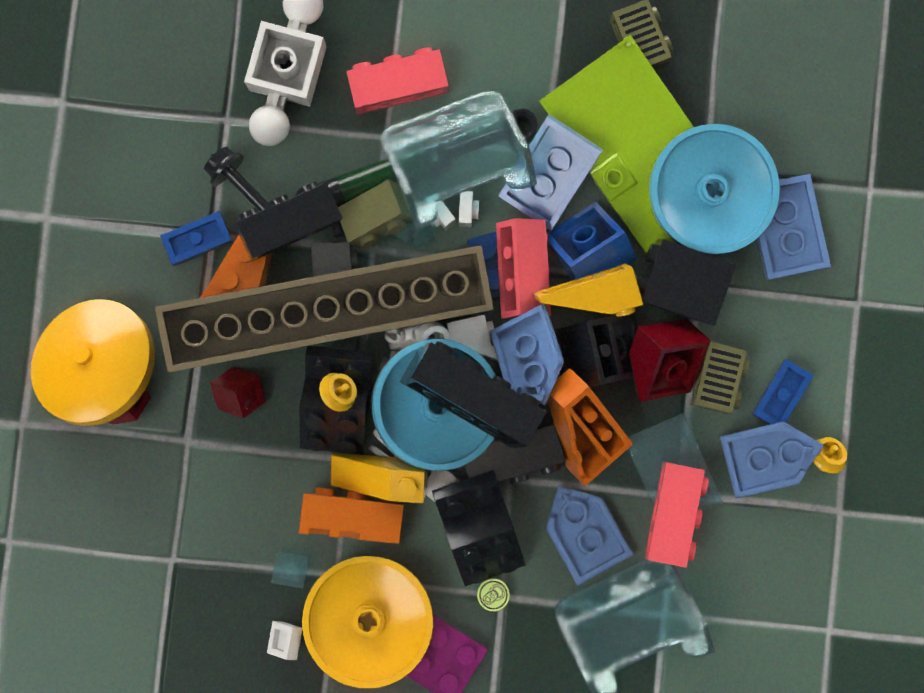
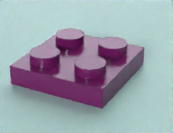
[406,614,488,693]

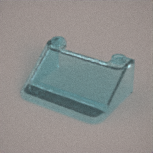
[381,90,537,230]
[555,559,715,693]

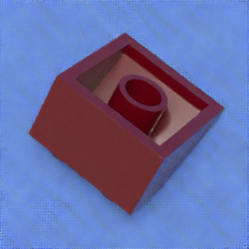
[629,319,711,402]

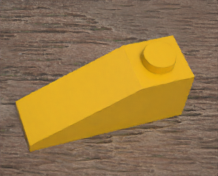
[534,264,643,317]
[331,453,428,503]

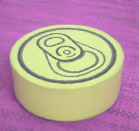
[477,578,510,611]

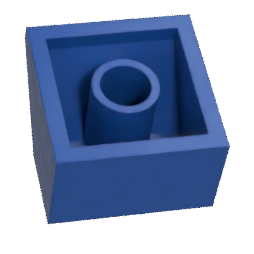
[547,202,637,280]

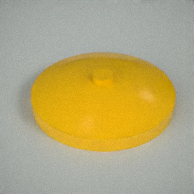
[31,299,155,426]
[302,556,433,688]

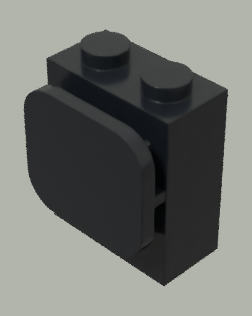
[637,239,736,326]

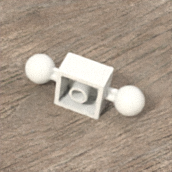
[244,0,327,146]

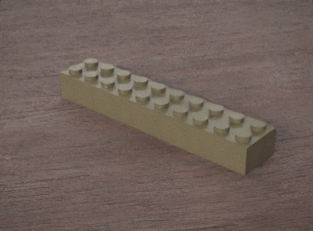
[155,245,494,373]

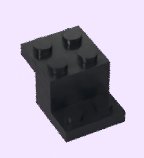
[554,313,638,388]
[299,346,372,455]
[432,470,526,586]

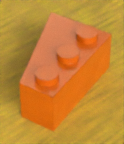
[200,235,273,298]
[548,368,633,487]
[298,487,405,544]

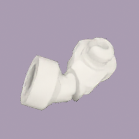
[385,321,450,352]

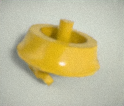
[319,373,357,412]
[813,437,847,474]

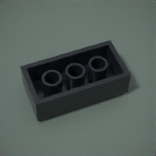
[400,341,547,448]

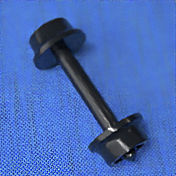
[204,146,271,211]

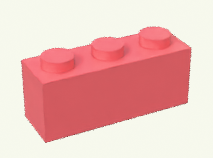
[346,47,449,115]
[496,218,551,319]
[644,462,709,568]

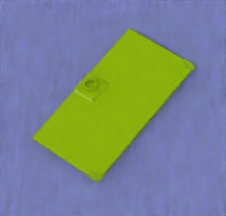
[538,35,694,255]

